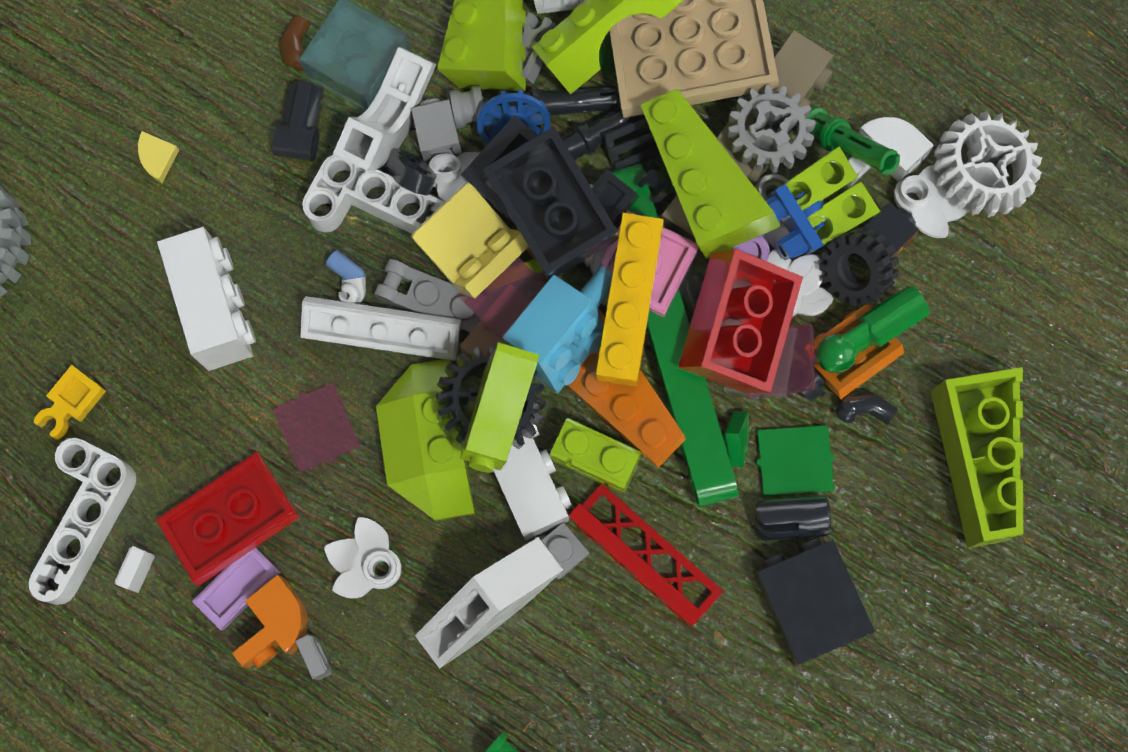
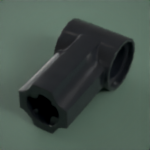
[273,81,325,162]

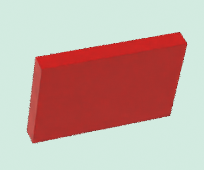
[155,451,300,586]

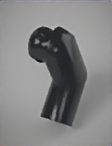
[836,390,898,425]

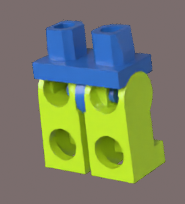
[766,147,880,261]

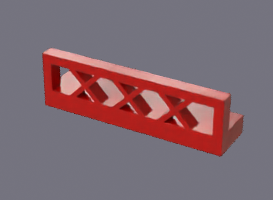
[569,483,724,629]

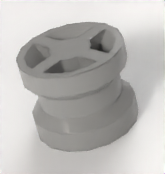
[449,85,483,129]

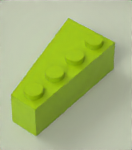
[437,0,526,91]
[641,88,781,259]
[930,367,1023,548]

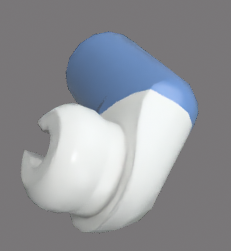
[326,250,366,304]

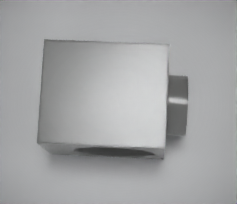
[411,98,462,163]

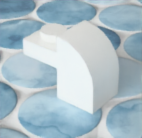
[845,117,934,187]

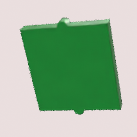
[756,425,835,497]

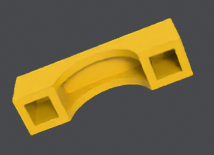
[596,213,664,387]

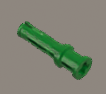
[806,106,900,175]

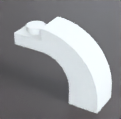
[333,47,436,171]

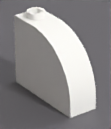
[415,537,563,669]

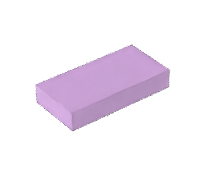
[192,548,281,631]

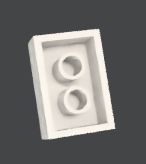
[157,227,256,371]

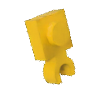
[34,365,106,440]

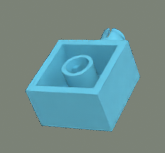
[502,266,613,393]

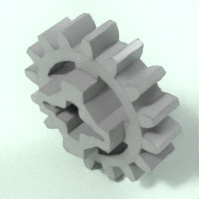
[727,85,816,173]

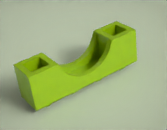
[532,0,684,94]

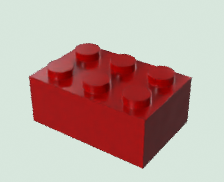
[678,249,803,394]

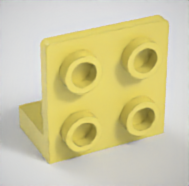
[411,183,529,299]

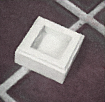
[114,546,155,593]

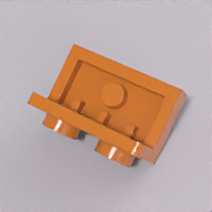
[806,303,904,399]

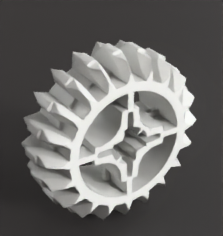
[933,111,1042,218]

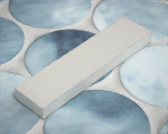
[300,296,461,361]

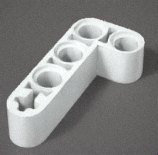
[302,154,445,234]
[29,438,136,605]

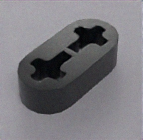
[385,148,437,196]

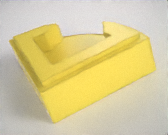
[138,131,179,183]

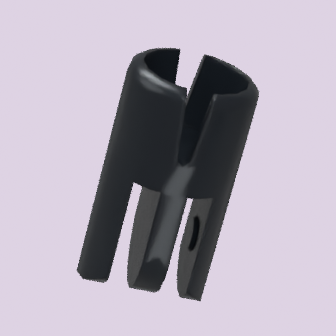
[755,496,831,541]

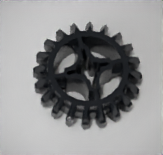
[434,345,546,449]

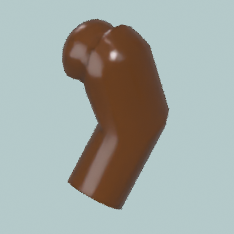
[279,14,311,72]

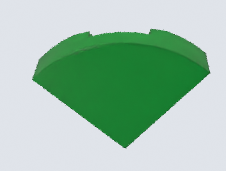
[724,411,749,467]

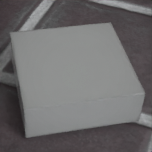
[295,635,332,680]

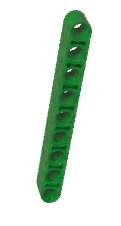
[611,164,739,508]

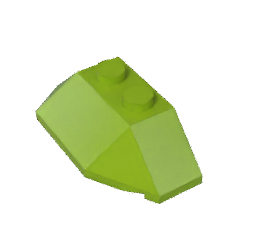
[376,359,475,521]

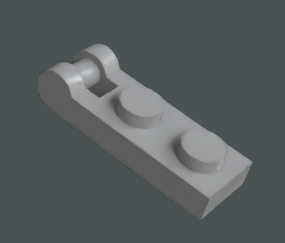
[374,259,491,335]

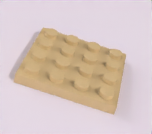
[610,0,779,118]

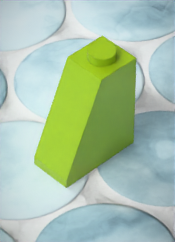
[460,342,539,473]

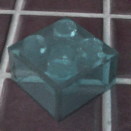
[299,0,412,110]

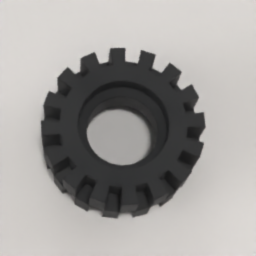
[819,227,899,306]

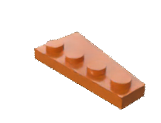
[565,307,686,468]

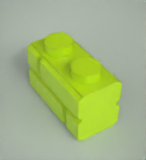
[550,418,641,495]

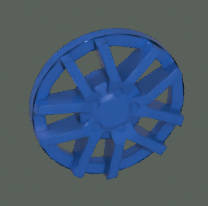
[477,90,550,145]

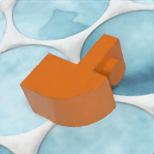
[232,575,308,668]

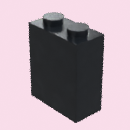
[754,537,875,667]

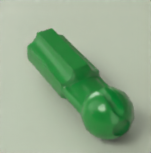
[816,285,930,373]

